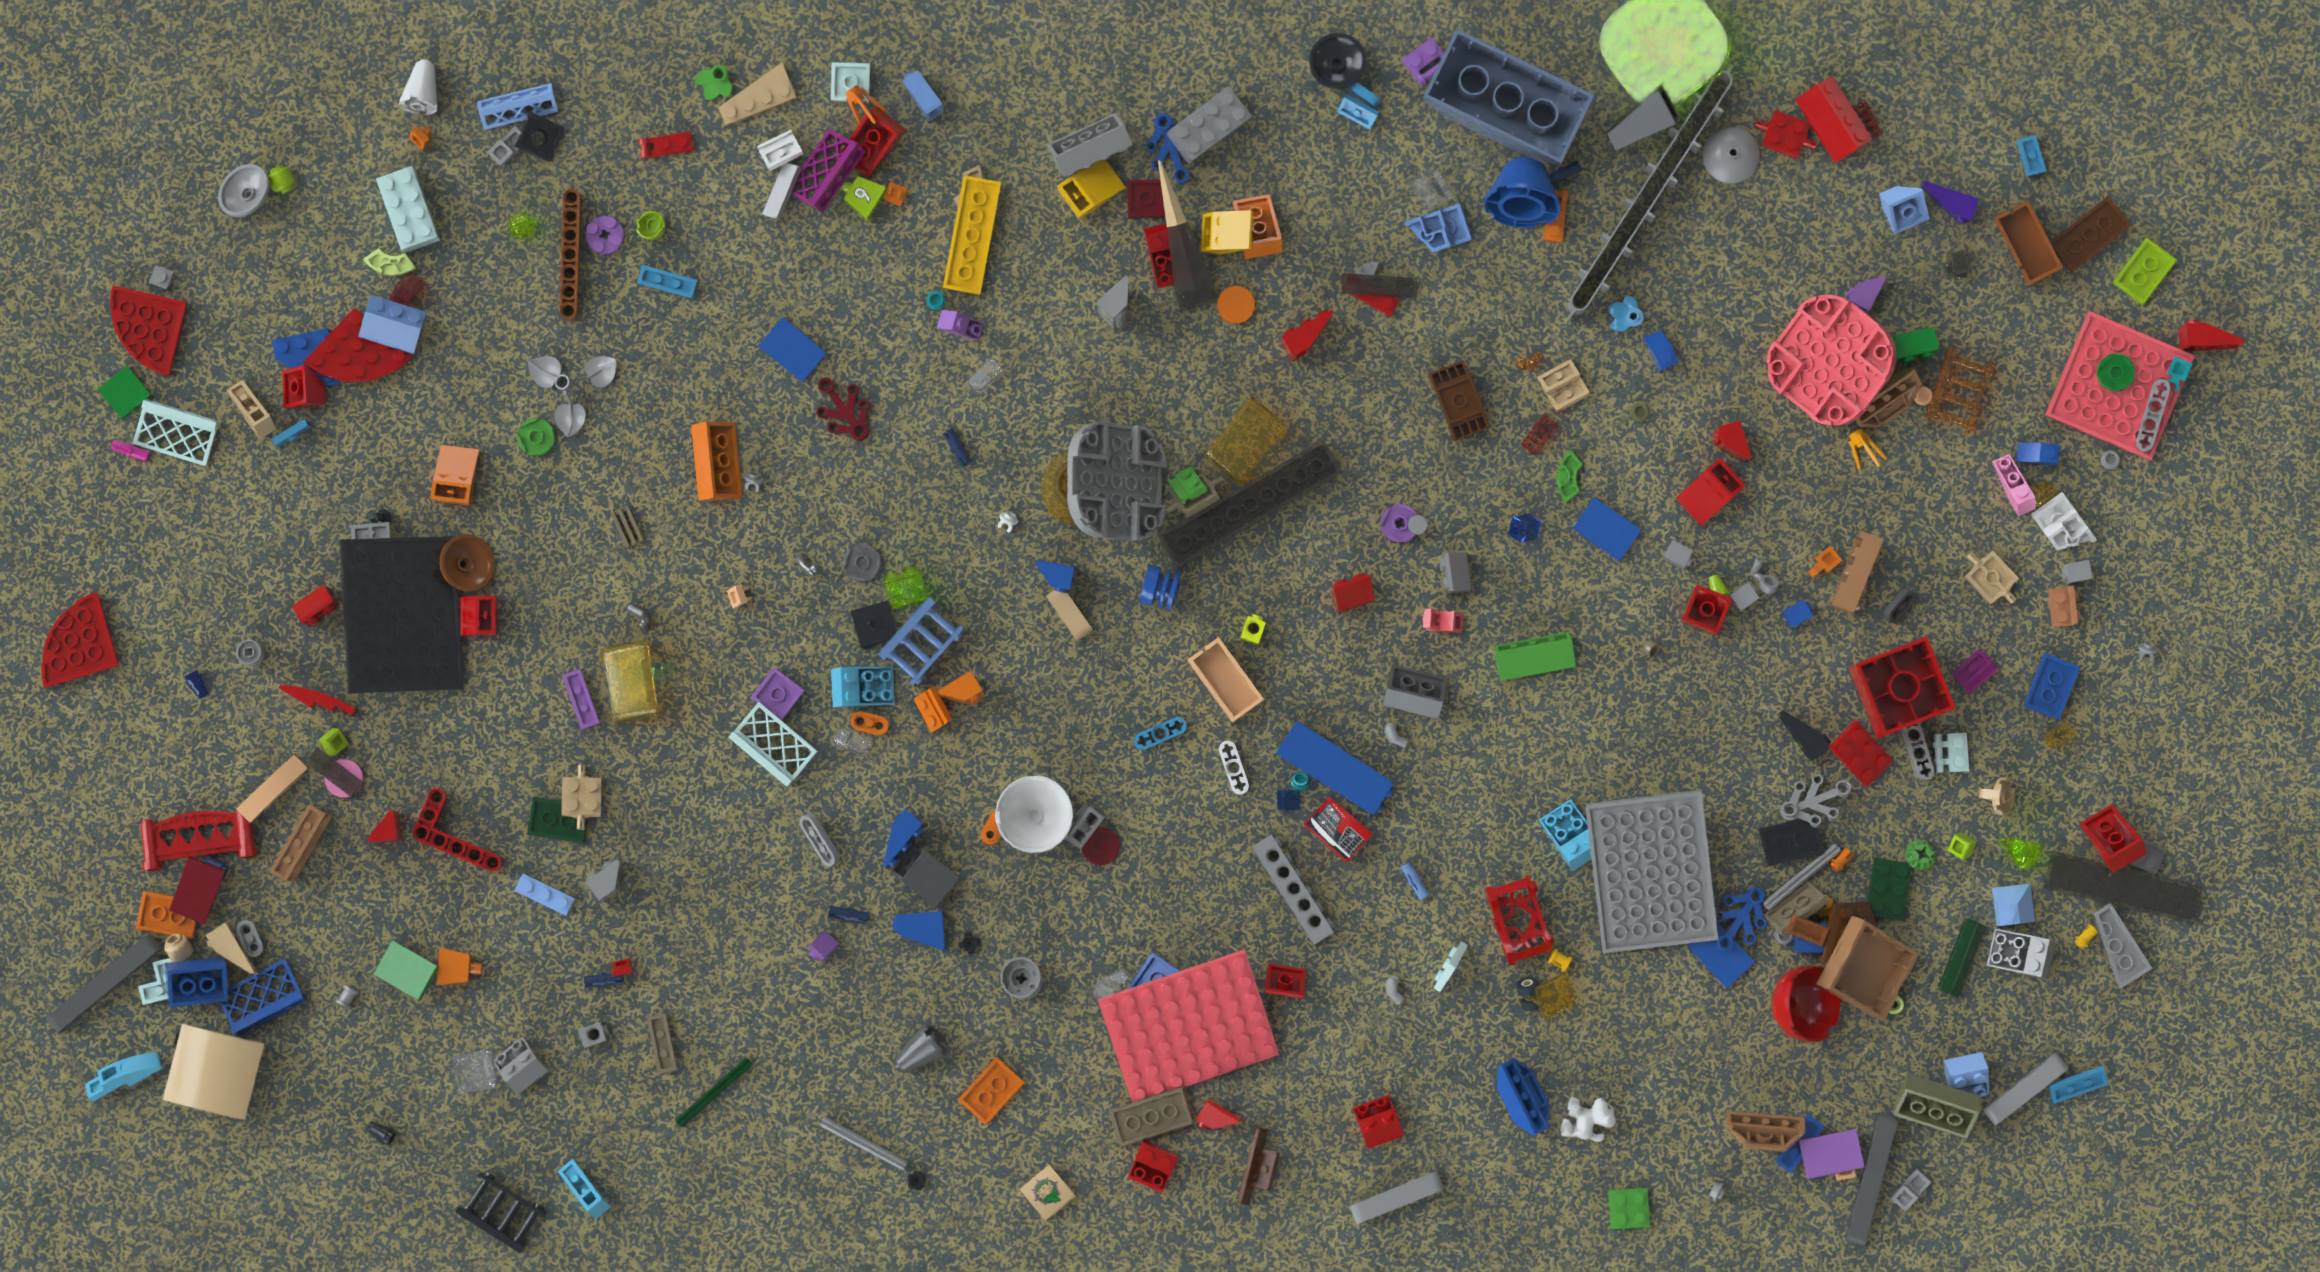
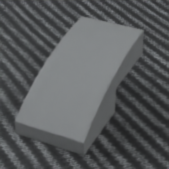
[487,126,521,166]
[1891,1168,1932,1212]

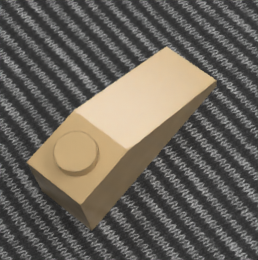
[226,380,276,439]
[206,923,258,976]

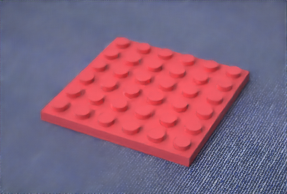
[2045,311,2195,461]

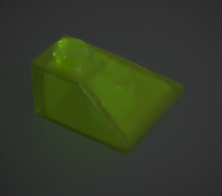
[1997,837,2042,871]

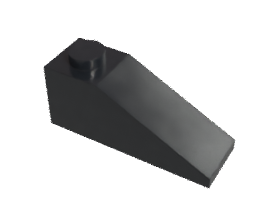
[1777,710,1831,762]

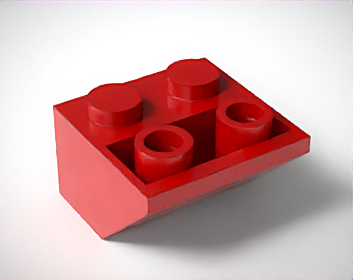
[292,584,340,627]
[459,596,498,636]
[1352,1095,1404,1149]
[1127,1140,1179,1193]

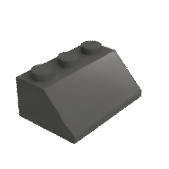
[1382,664,1448,719]

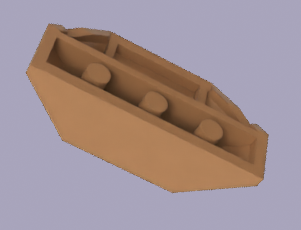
[1855,368,1922,428]
[1727,1111,1805,1152]

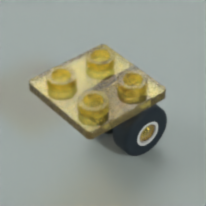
[1516,972,1575,1020]

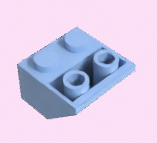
[1944,1052,1989,1097]

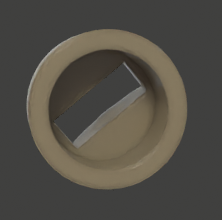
[1643,641,1660,658]

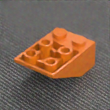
[430,445,479,506]

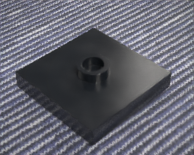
[851,601,896,648]

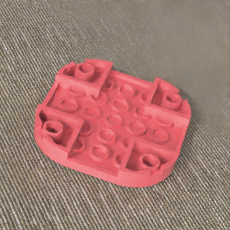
[1766,294,1897,425]

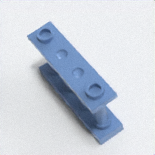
[877,597,964,685]

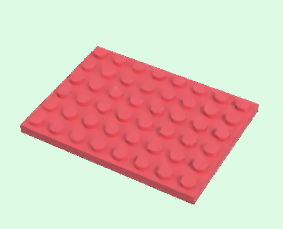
[1098,949,1279,1102]

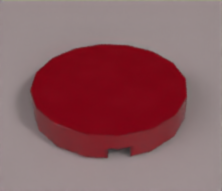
[1082,827,1120,866]

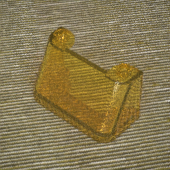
[1204,396,1288,487]
[600,639,662,724]

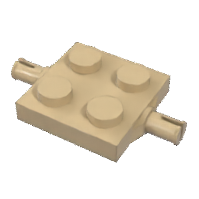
[1964,551,2019,605]
[562,765,601,830]

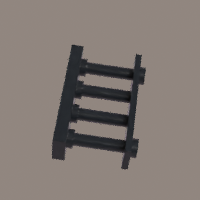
[454,1171,547,1254]

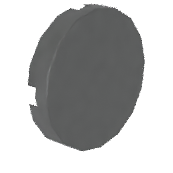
[843,544,882,582]

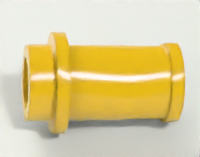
[2074,924,2098,949]

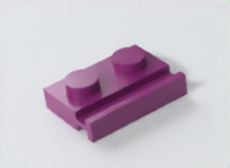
[1951,648,1998,695]

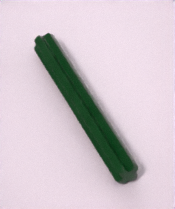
[675,1058,753,1127]

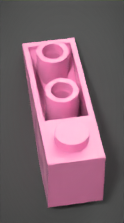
[1992,454,2036,517]

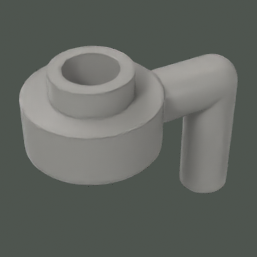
[1750,557,1779,594]

